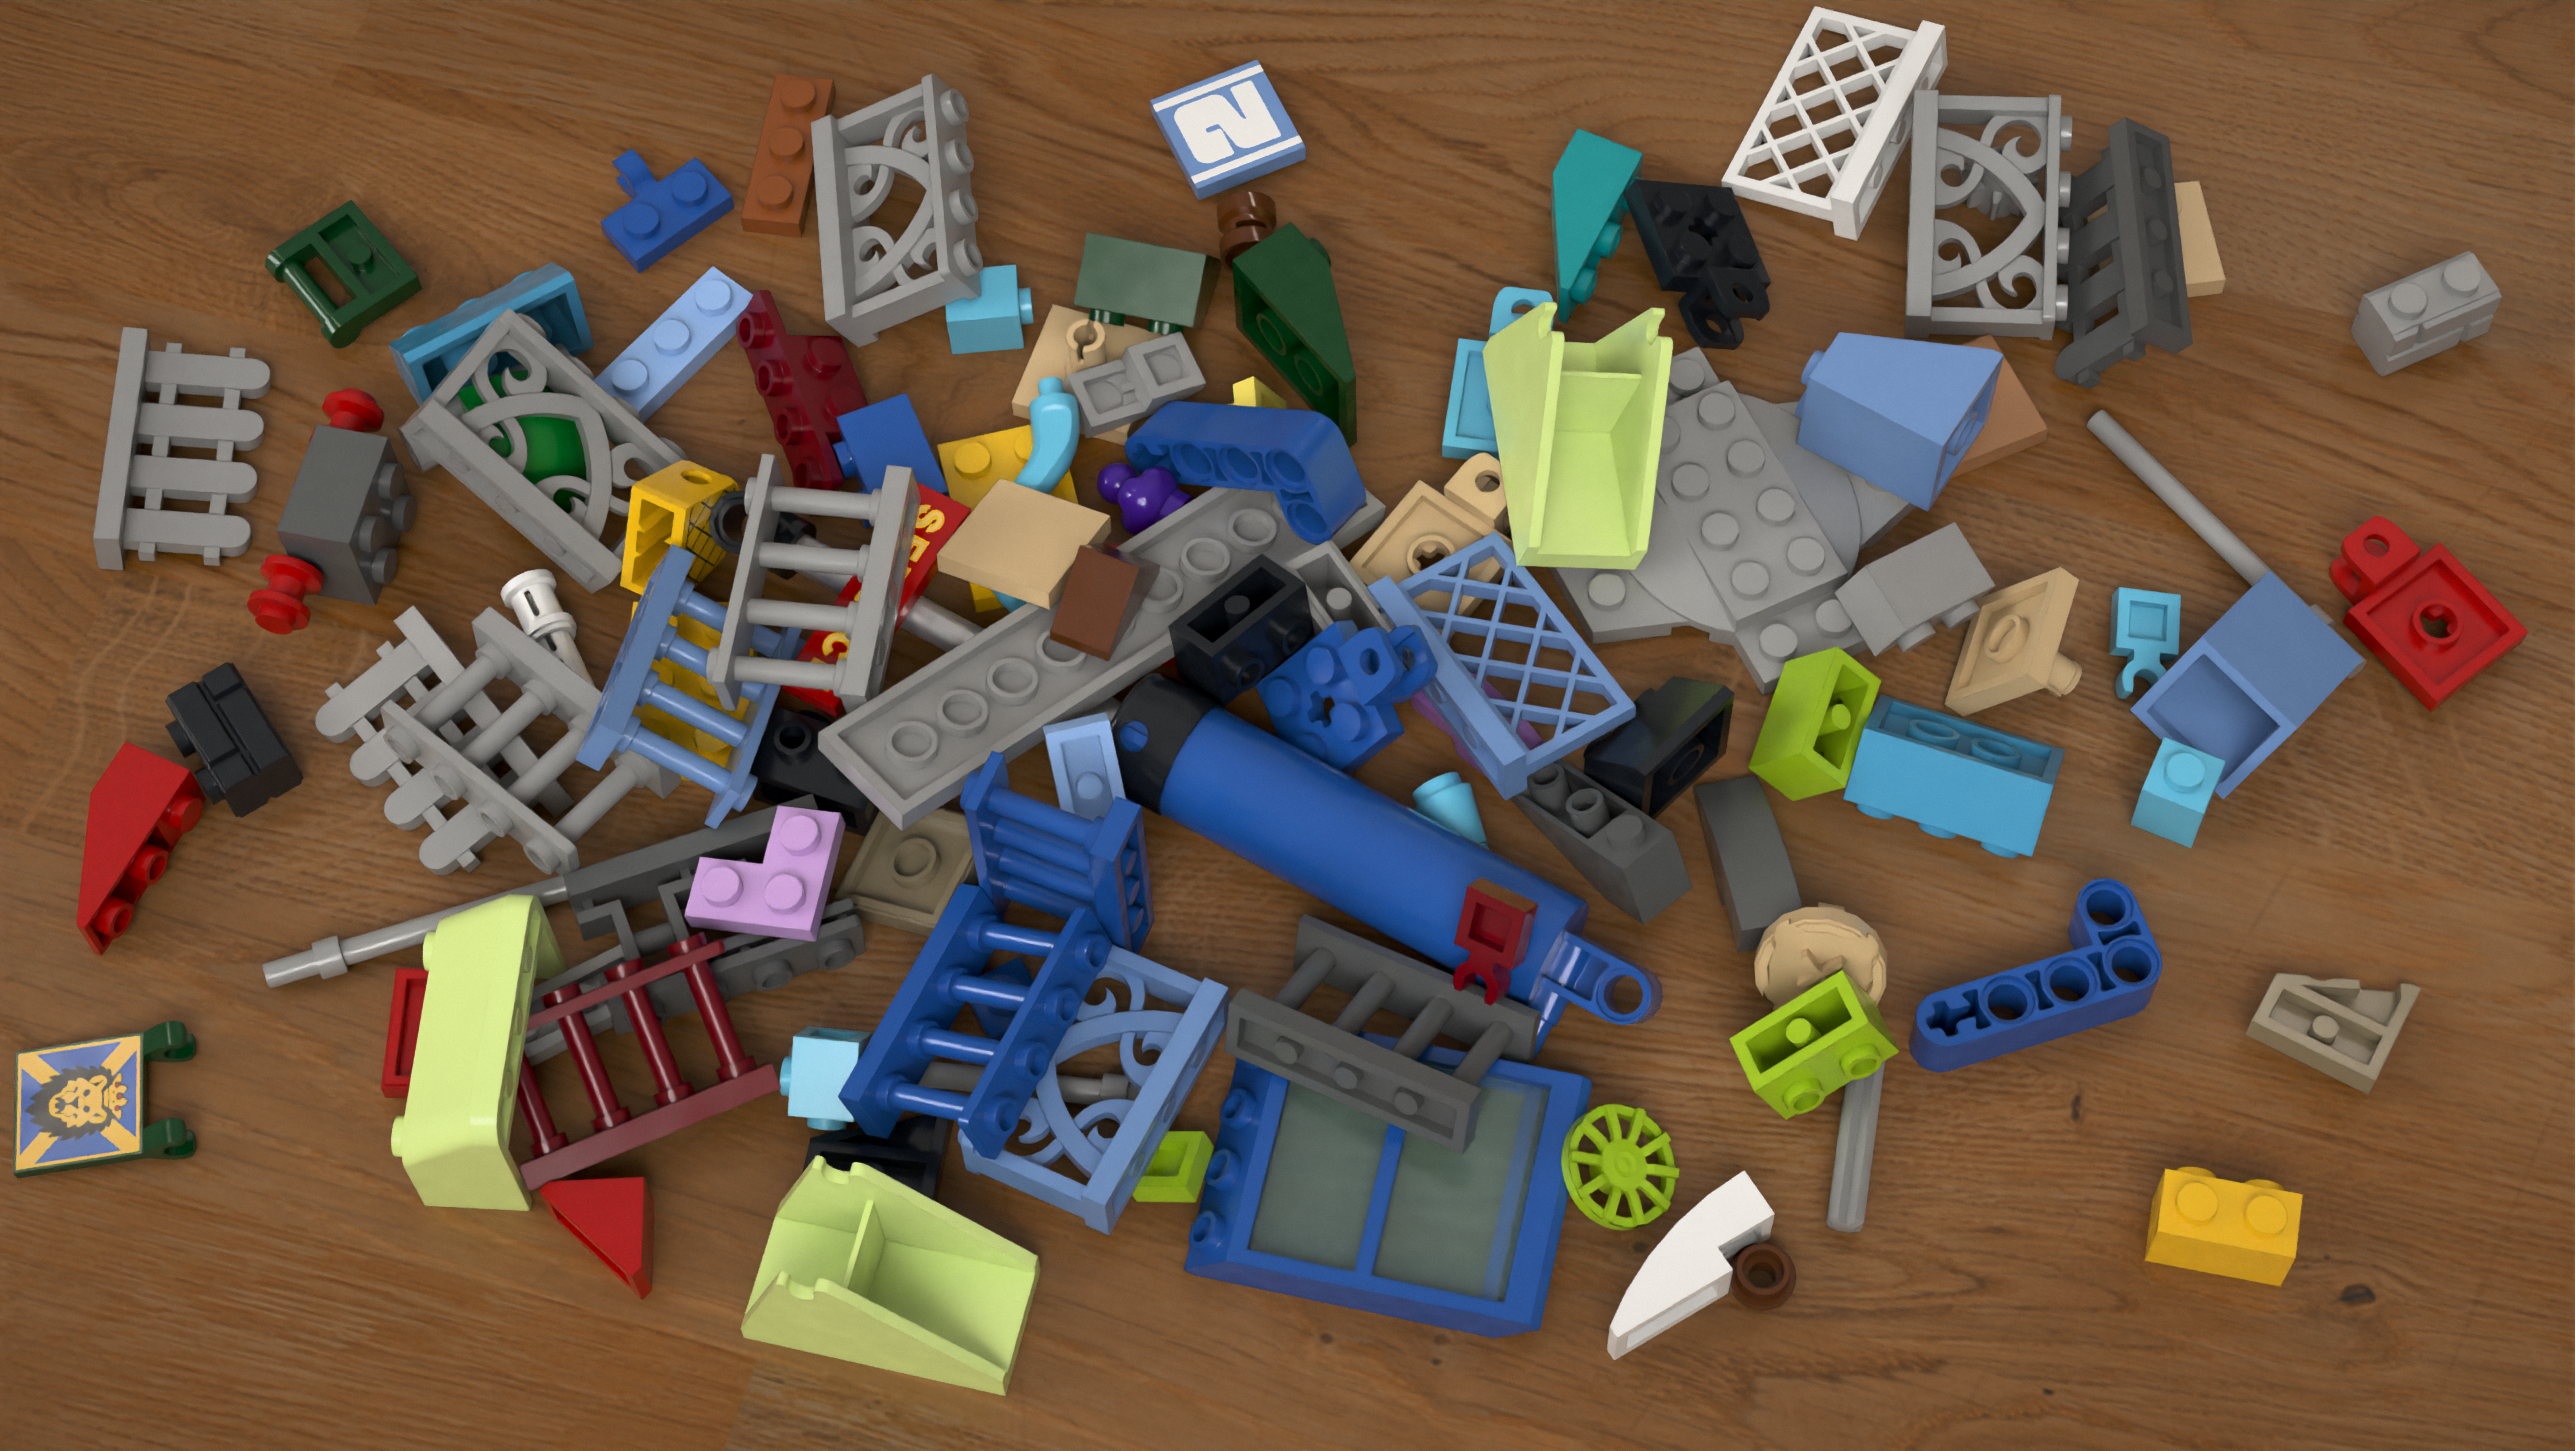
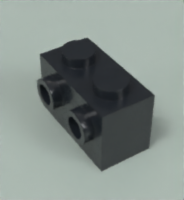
[1168,553,1315,707]
[749,707,880,837]

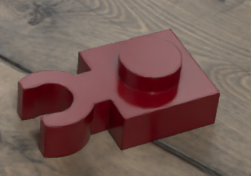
[1453,877,1538,1006]

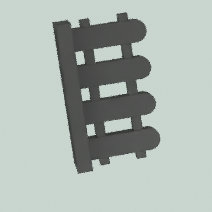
[2054,117,2193,389]

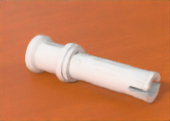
[500,569,595,687]

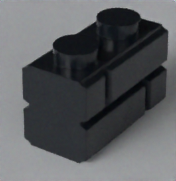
[165,662,304,818]

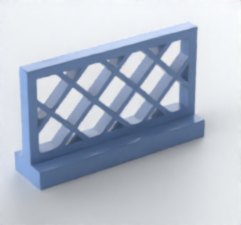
[1367,531,1636,801]

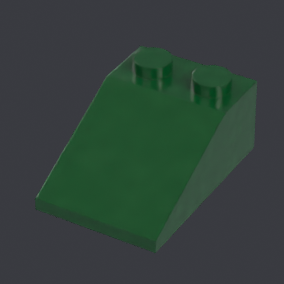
[1232,222,1357,448]

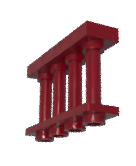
[516,932,781,1191]

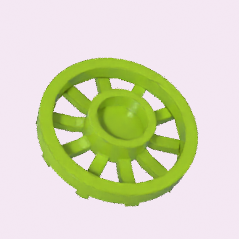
[1561,1103,1680,1231]

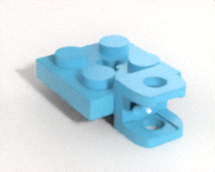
[1442,287,1554,461]

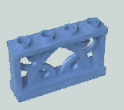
[958,944,1230,1235]

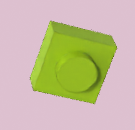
[1132,1131,1214,1203]

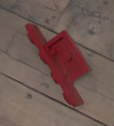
[736,290,869,516]

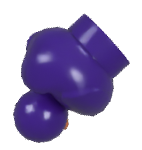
[1097,462,1194,536]

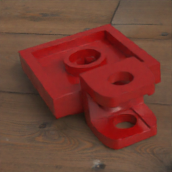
[2329,516,2529,712]

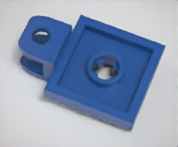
[1255,620,1438,775]

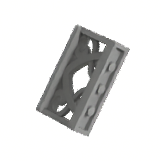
[811,73,983,348]
[1904,89,2072,340]
[400,308,688,594]

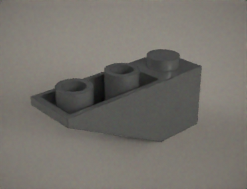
[1510,758,1693,925]

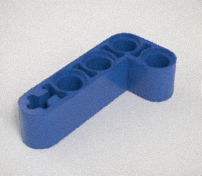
[1125,401,1366,545]
[1909,878,2163,1072]

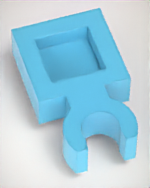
[2109,587,2181,699]

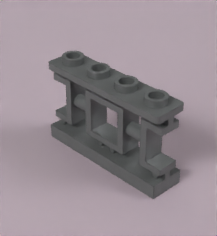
[563,794,866,1035]

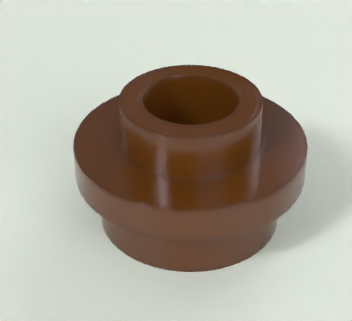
[1729,1243,1796,1311]

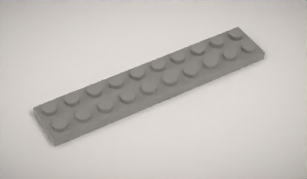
[818,487,1386,831]

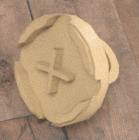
[1754,902,1888,1010]

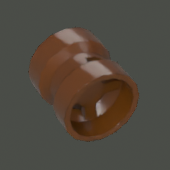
[1216,191,1277,273]

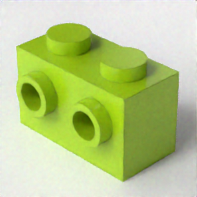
[1748,646,1881,801]
[1729,970,1900,1120]

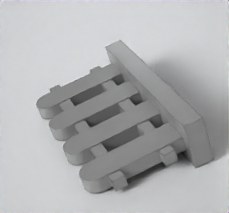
[93,327,271,570]
[315,605,574,876]

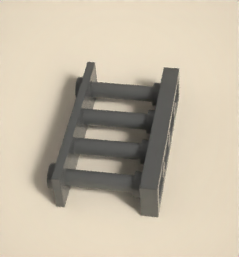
[1224,914,1541,1155]

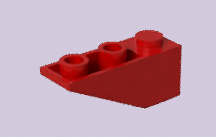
[76,741,206,956]

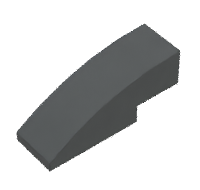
[1693,776,1803,953]

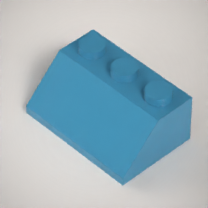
[388,262,595,407]
[1843,694,2065,858]

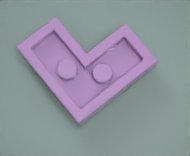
[684,806,846,942]

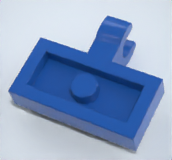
[600,149,734,273]

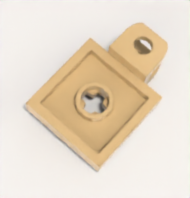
[1349,452,1515,638]

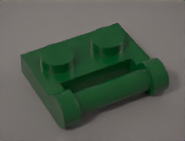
[265,200,422,349]

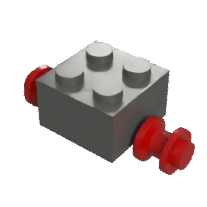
[247,388,417,635]

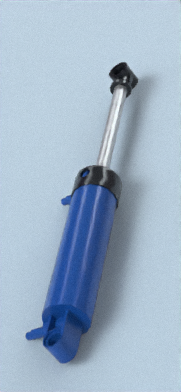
[709,491,1663,1059]

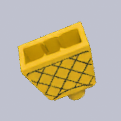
[620,460,741,595]

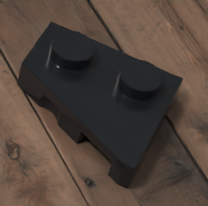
[803,1114,954,1202]

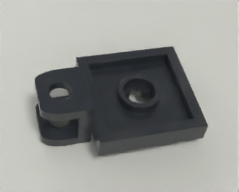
[1623,179,1771,350]

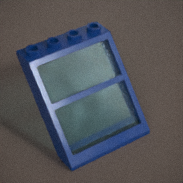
[1184,1031,1593,1338]

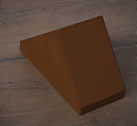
[1049,543,1160,662]

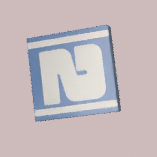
[1150,60,1306,200]

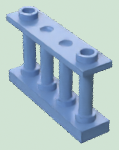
[575,543,807,829]

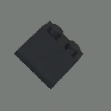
[1583,676,1735,820]

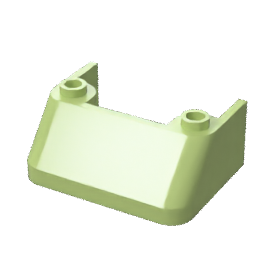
[391,894,568,1211]

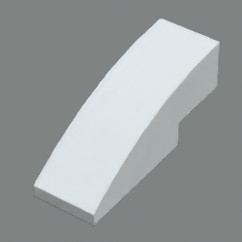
[1607,1170,1775,1360]

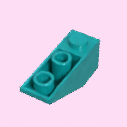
[1551,128,1645,323]

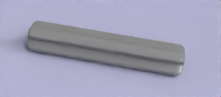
[1826,1061,1885,1233]

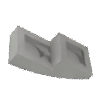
[1063,331,1206,438]

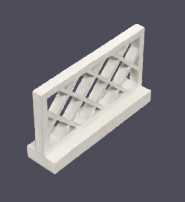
[1721,6,1948,241]

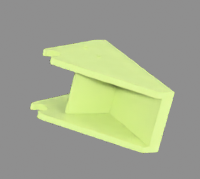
[1482,302,1673,570]
[740,1155,1041,1396]

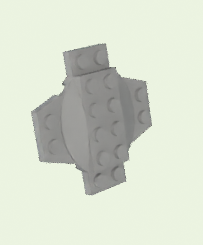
[1547,346,1917,695]

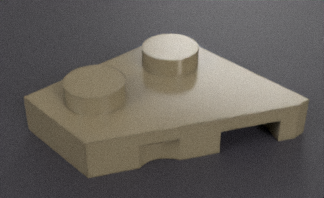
[2245,973,2421,1095]

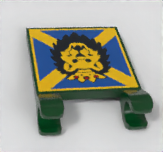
[13,1021,196,1178]

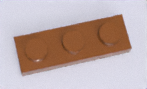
[740,73,836,238]

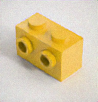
[2145,1167,2303,1287]

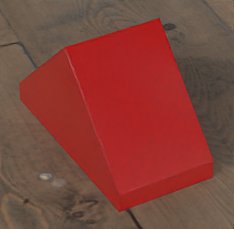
[539,1177,654,1300]

